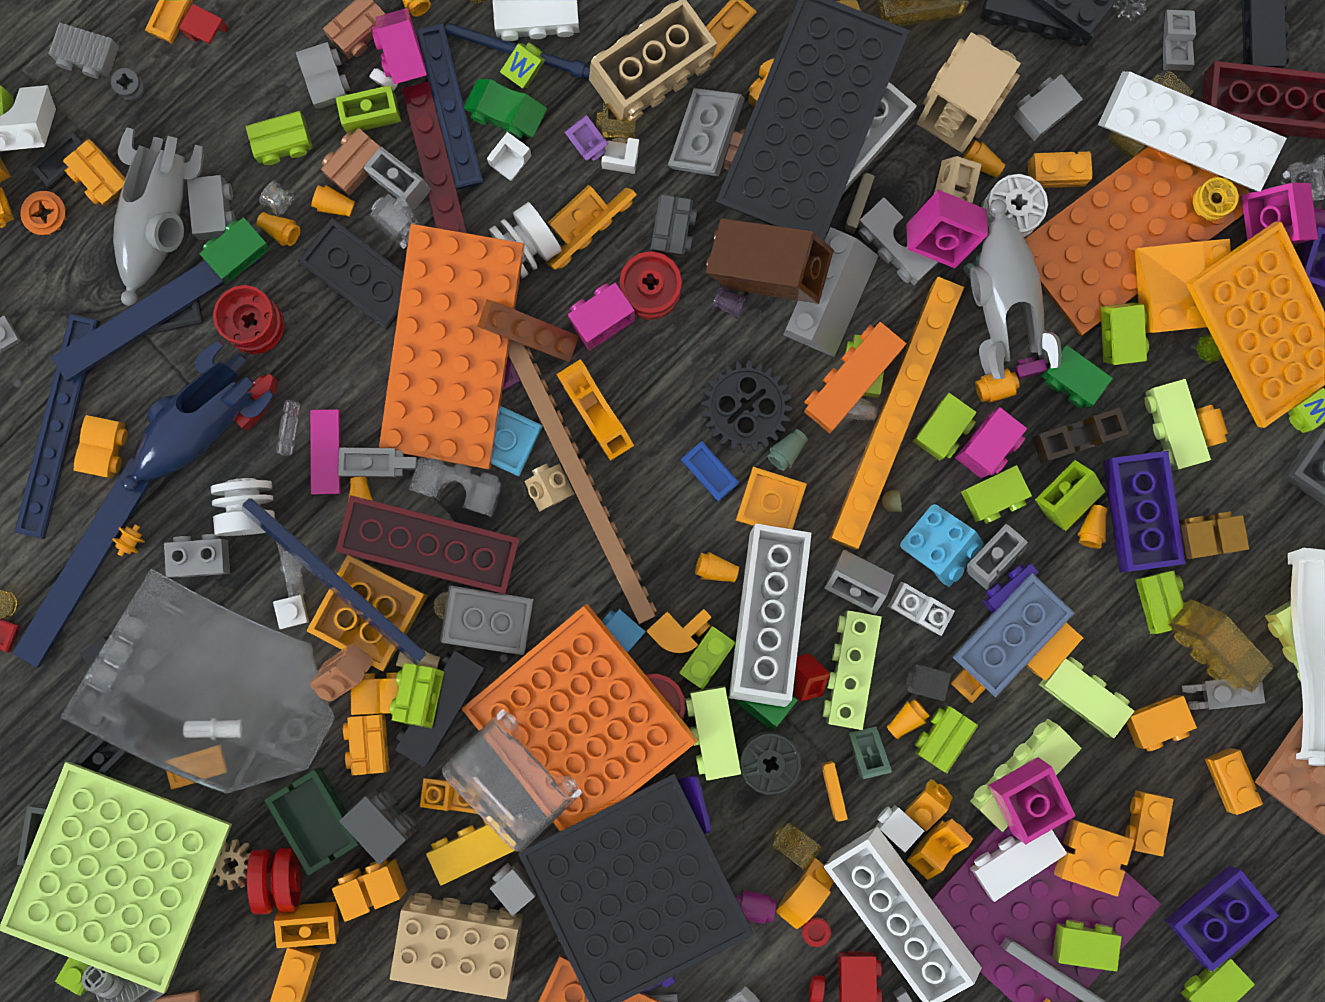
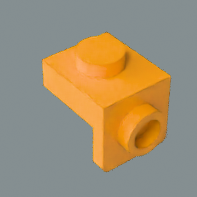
[905,779,953,831]

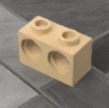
[934,156,982,203]

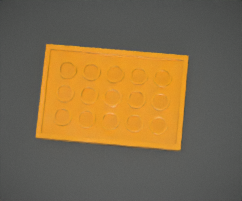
[1185,222,1325,428]

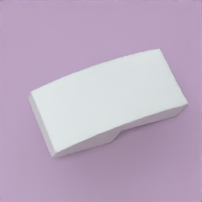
[887,582,955,636]

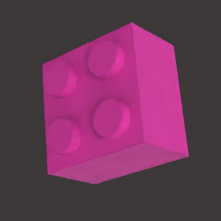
[372,8,426,84]
[1241,183,1318,245]
[906,190,988,268]
[568,282,635,351]
[955,407,1027,478]
[988,757,1076,845]

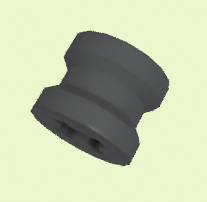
[111,68,145,102]

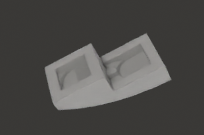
[1163,10,1196,71]

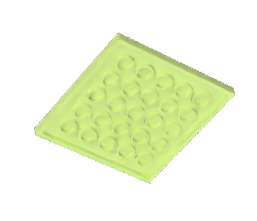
[0,762,232,993]

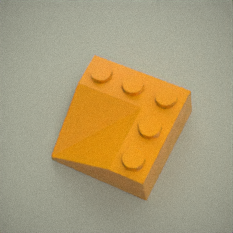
[1135,239,1231,333]
[307,555,428,671]

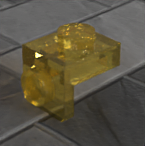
[596,103,636,143]
[772,823,823,870]

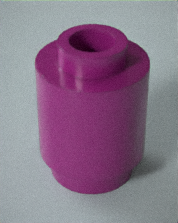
[736,890,777,924]

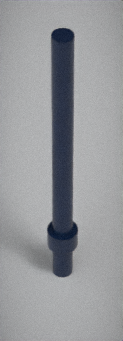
[445,23,590,79]

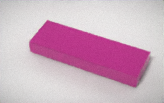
[310,409,341,495]

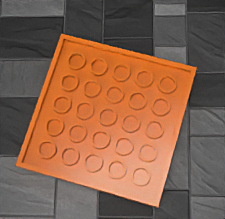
[462,604,698,831]

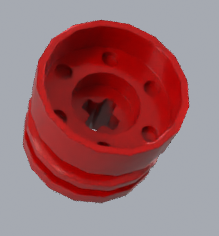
[213,285,285,355]

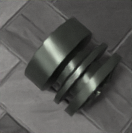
[738,731,801,795]

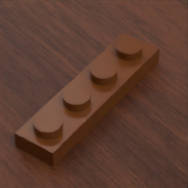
[477,299,579,362]

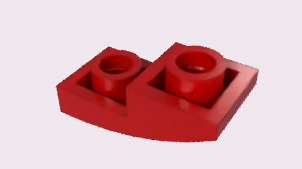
[235,374,279,431]

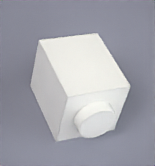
[876,805,924,852]

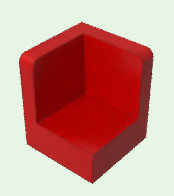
[179,4,228,44]
[793,654,830,701]

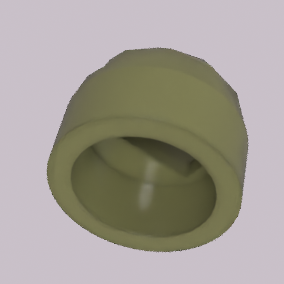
[882,489,902,512]

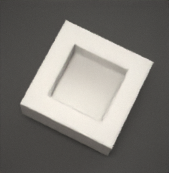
[273,595,309,629]

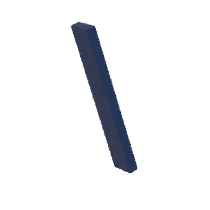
[416,23,484,190]

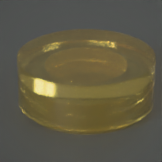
[0,590,17,619]

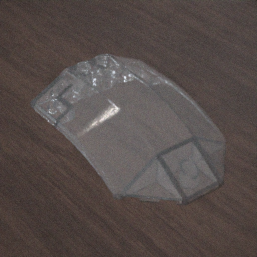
[60,569,335,794]

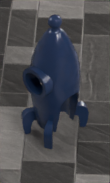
[122,340,274,491]

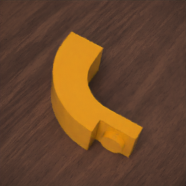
[556,359,634,461]

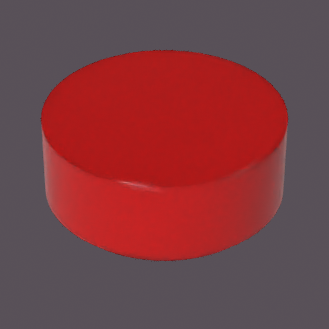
[802,916,831,947]
[809,975,825,1002]

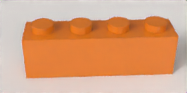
[804,322,907,434]

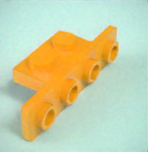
[545,185,637,270]

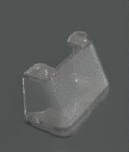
[442,709,583,852]

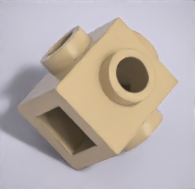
[524,464,575,512]

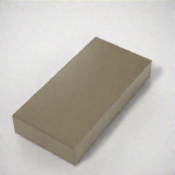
[844,173,875,234]

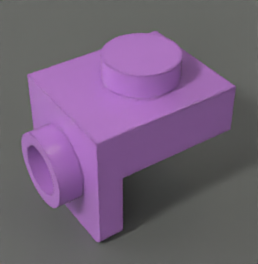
[564,115,609,161]

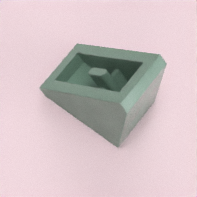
[849,727,892,779]

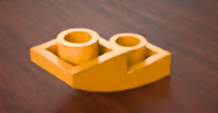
[420,778,485,814]

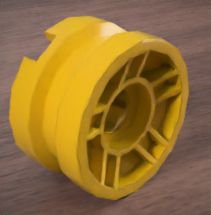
[1192,177,1239,221]

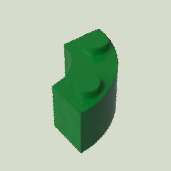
[463,79,547,140]

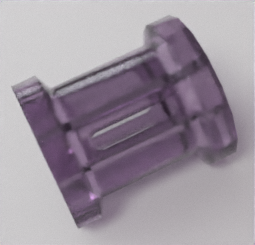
[711,285,747,319]

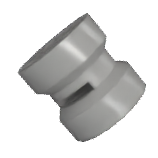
[82,965,124,999]

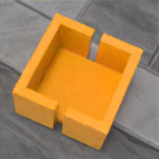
[1054,819,1135,897]
[332,859,408,922]

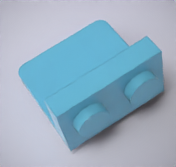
[900,504,984,587]

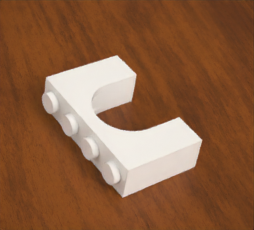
[0,85,56,151]

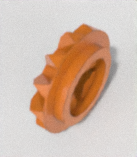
[20,191,67,236]

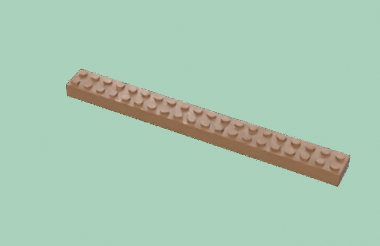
[508,340,657,624]

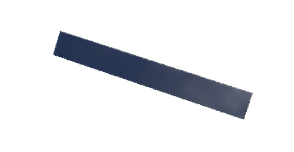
[51,259,260,382]
[15,314,100,539]
[12,457,153,668]
[242,498,426,665]

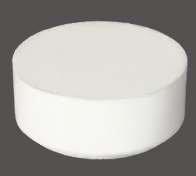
[369,68,398,91]

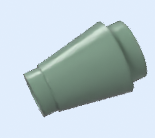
[767,429,808,471]

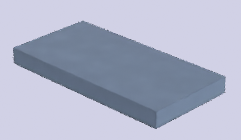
[952,573,1075,697]

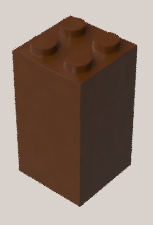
[706,218,834,304]

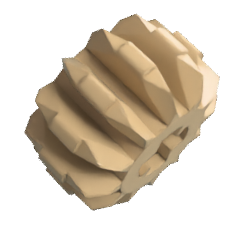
[211,839,251,890]

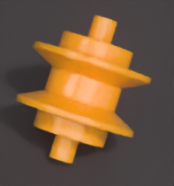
[112,524,145,556]

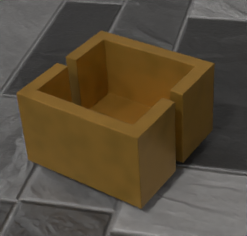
[1179,511,1249,560]

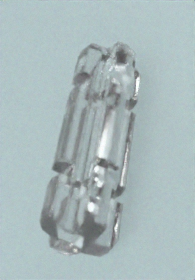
[276,400,300,456]

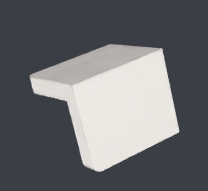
[487,132,532,181]
[601,138,639,174]

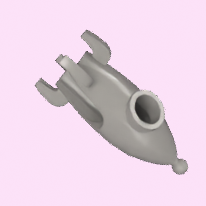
[113,128,204,306]
[970,199,1062,379]

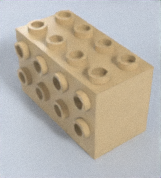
[589,0,717,125]
[916,32,1021,153]
[390,893,523,999]

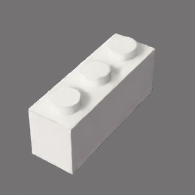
[493,0,580,41]
[970,830,1067,902]

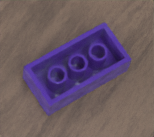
[1103,451,1185,573]

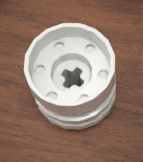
[981,174,1048,238]
[488,202,562,278]
[211,478,275,536]

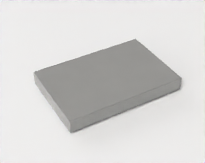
[668,88,745,177]
[440,585,533,655]

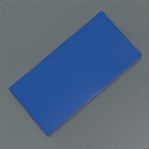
[681,441,739,502]

